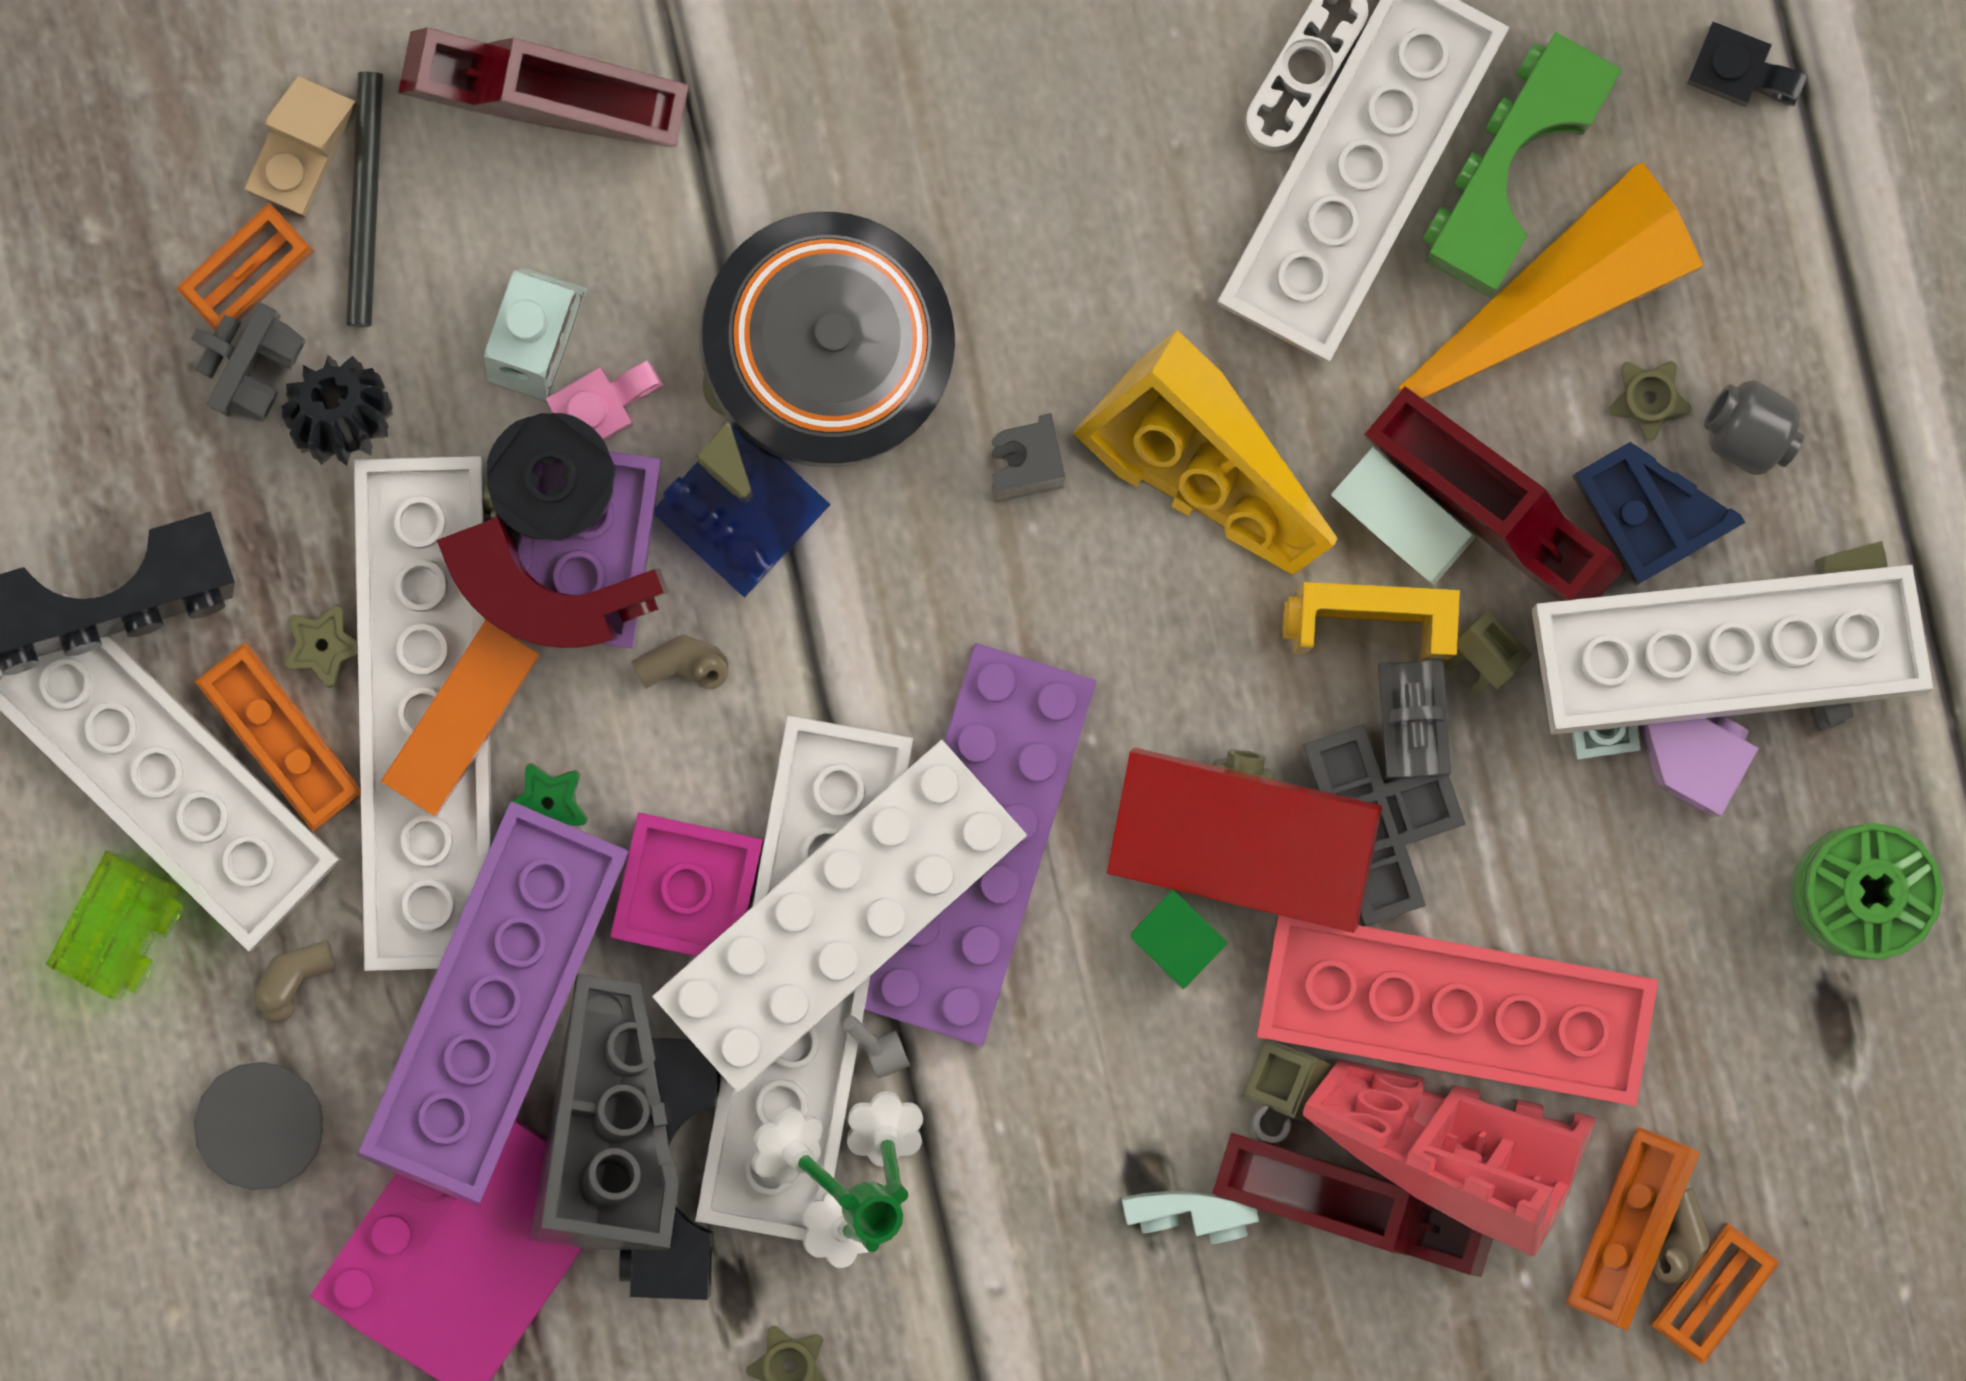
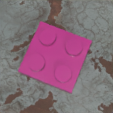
[610,812,764,956]

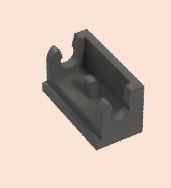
[992,413,1065,503]

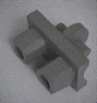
[191,302,306,422]
[1378,659,1451,779]

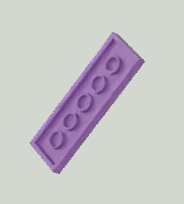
[865,643,1097,1047]
[357,801,629,1207]

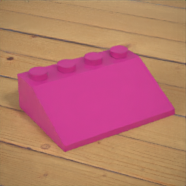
[310,1116,583,1381]

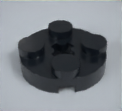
[487,413,616,541]

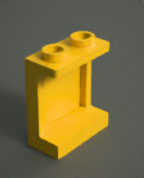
[1282,582,1460,662]

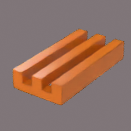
[176,203,315,331]
[1649,1222,1780,1365]

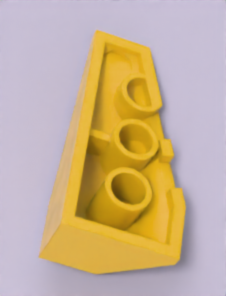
[1073,330,1338,575]

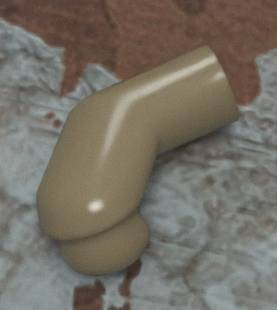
[632,635,728,689]
[254,940,336,1023]
[1653,1188,1710,1283]

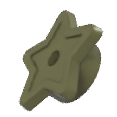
[1609,361,1691,441]
[284,605,358,688]
[746,1326,826,1381]

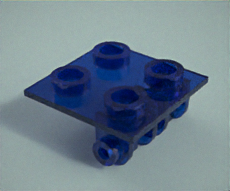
[654,425,831,598]

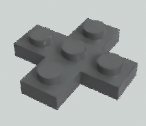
[1302,724,1466,926]

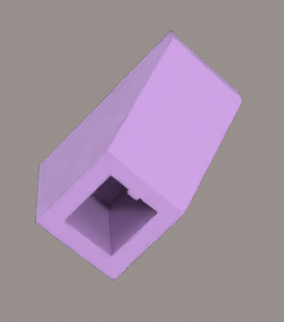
[1639,716,1759,817]

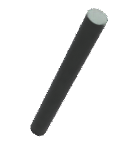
[346,72,383,327]

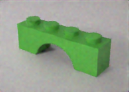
[1422,32,1622,298]

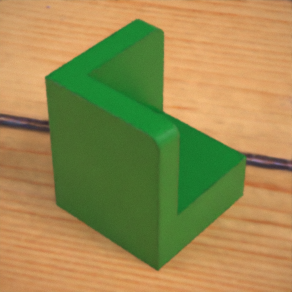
[1130,889,1228,989]

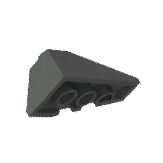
[531,974,679,1250]

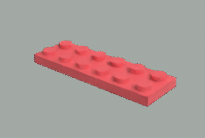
[1256,915,1659,1106]

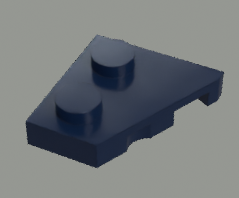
[1572,442,1745,585]

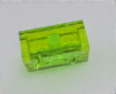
[45,850,184,1000]

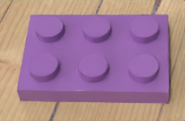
[518,451,663,649]

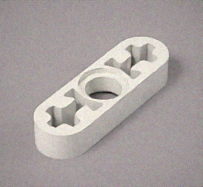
[1245,0,1368,152]

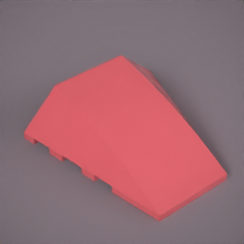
[1302,1059,1596,1257]

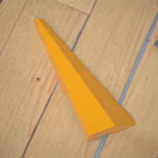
[1398,162,1704,399]

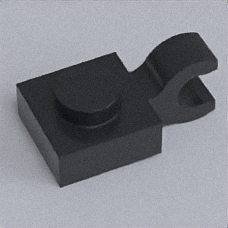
[1687,21,1808,107]

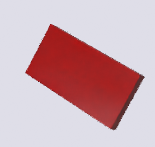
[1106,747,1383,933]

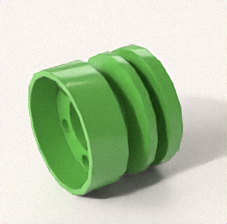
[1790,823,1943,960]

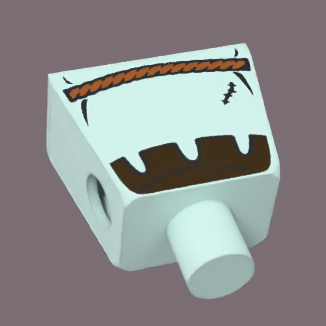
[484,268,587,402]

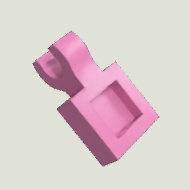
[545,361,664,441]

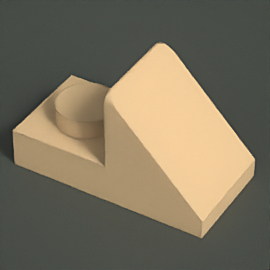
[244,76,357,218]

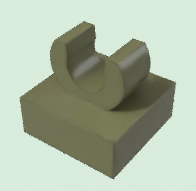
[1445,609,1532,695]

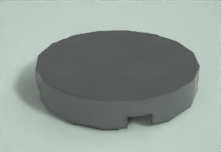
[194,1062,323,1190]

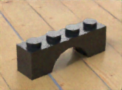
[0,511,235,675]
[619,1037,720,1300]

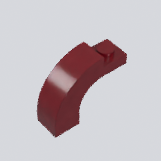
[437,517,669,648]

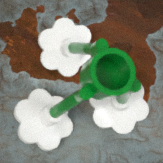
[751,1091,923,1268]

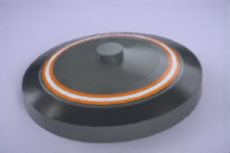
[699,212,955,467]

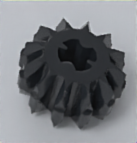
[281,355,393,466]

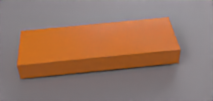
[380,620,541,817]
[195,642,361,832]
[1565,1126,1700,1331]

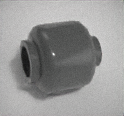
[1704,380,1804,475]

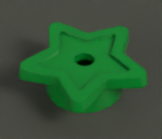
[506,763,588,826]

